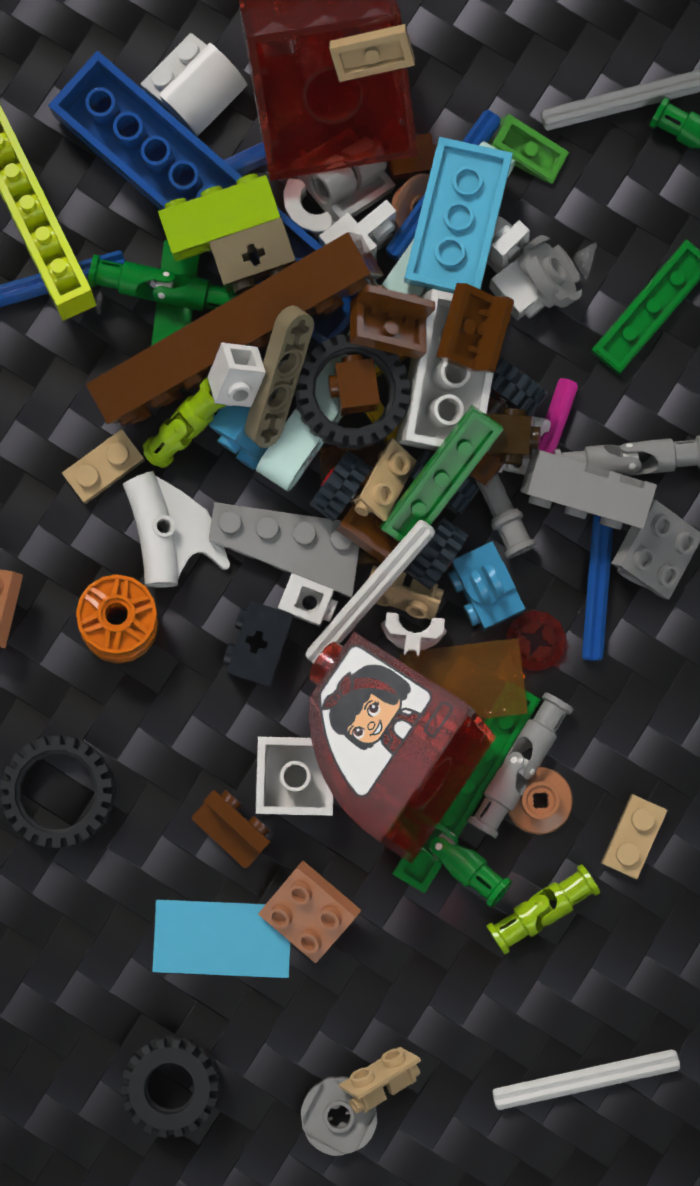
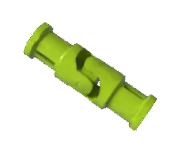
[143,378,227,468]
[486,864,600,955]

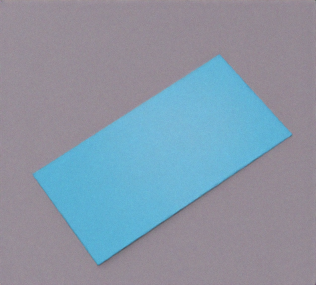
[152,900,290,978]

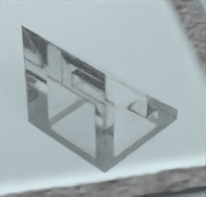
[573,242,597,280]

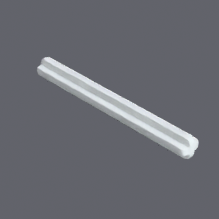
[305,520,435,666]
[493,1049,680,1110]

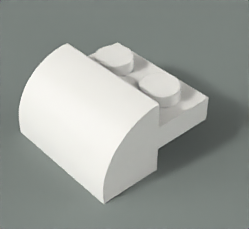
[140,33,247,137]
[319,200,396,260]

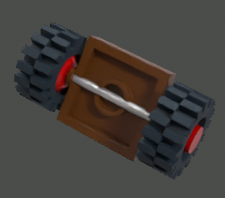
[409,357,548,513]
[309,449,468,590]

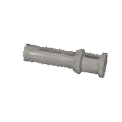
[475,473,537,559]

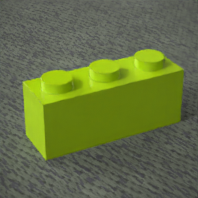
[158,174,281,262]

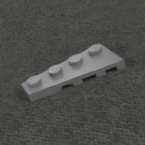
[209,502,359,599]

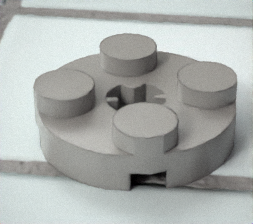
[517,235,582,308]
[301,1076,377,1156]

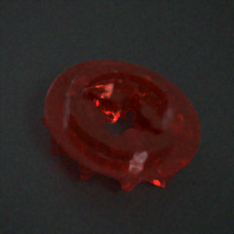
[506,610,566,671]

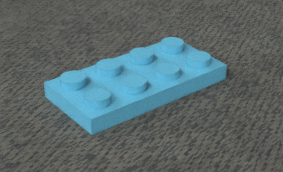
[404,137,513,294]

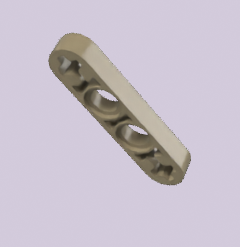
[244,305,314,448]

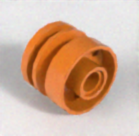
[76,574,158,664]

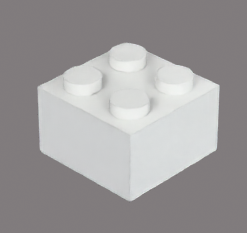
[256,737,334,816]

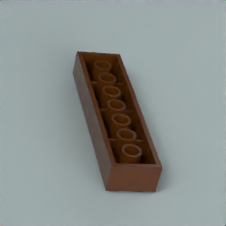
[86,232,383,427]

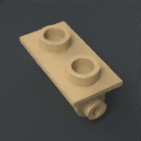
[354,438,417,522]
[368,566,444,620]
[338,1047,421,1114]

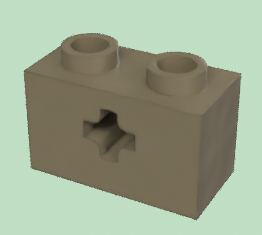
[209,218,296,294]

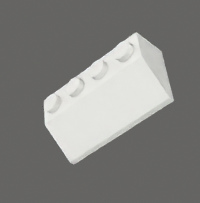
[396,289,494,451]

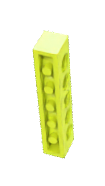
[0,105,97,321]

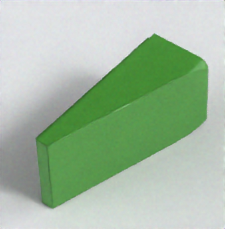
[488,114,569,184]

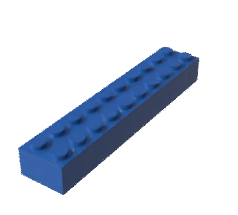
[48,50,357,347]

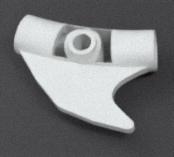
[123,471,230,588]

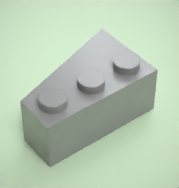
[520,449,657,530]

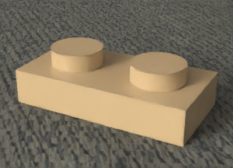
[329,24,415,82]
[62,429,145,504]
[601,794,667,879]

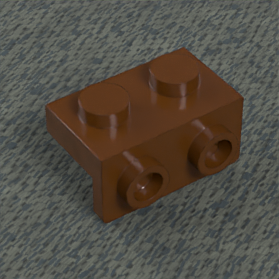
[436,283,514,373]
[350,285,435,360]
[192,790,272,868]

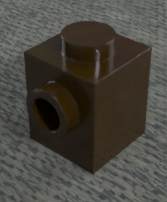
[485,408,541,465]

